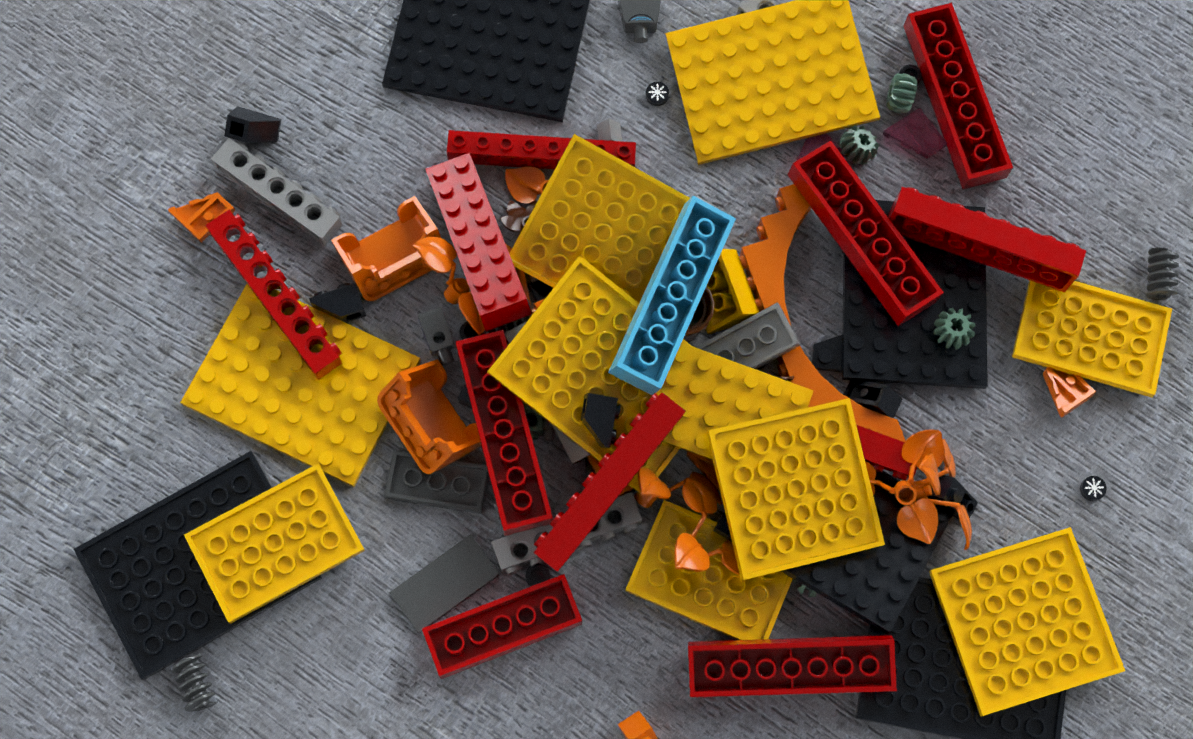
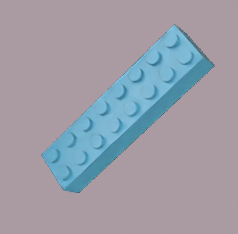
[608,196,736,395]

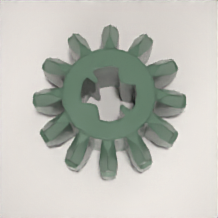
[886,73,918,114]
[838,125,880,166]
[933,307,975,350]

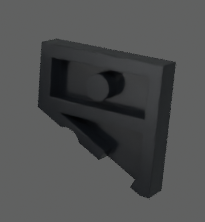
[812,335,843,373]

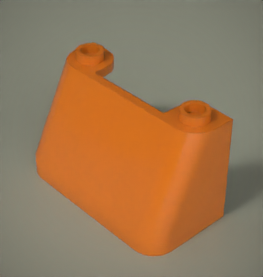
[331,196,441,301]
[377,359,481,474]

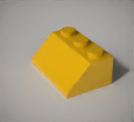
[706,249,759,334]

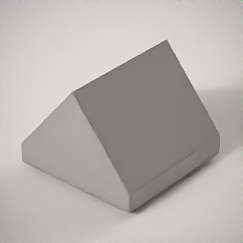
[597,118,622,141]

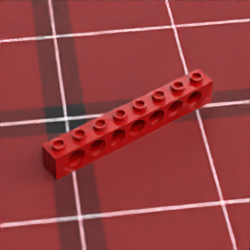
[447,130,636,170]
[205,209,342,380]

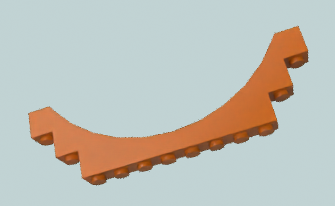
[739,184,906,442]

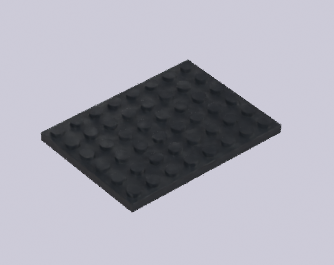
[382,0,590,122]
[842,200,988,389]
[74,451,322,680]
[713,471,953,635]
[855,577,1066,739]

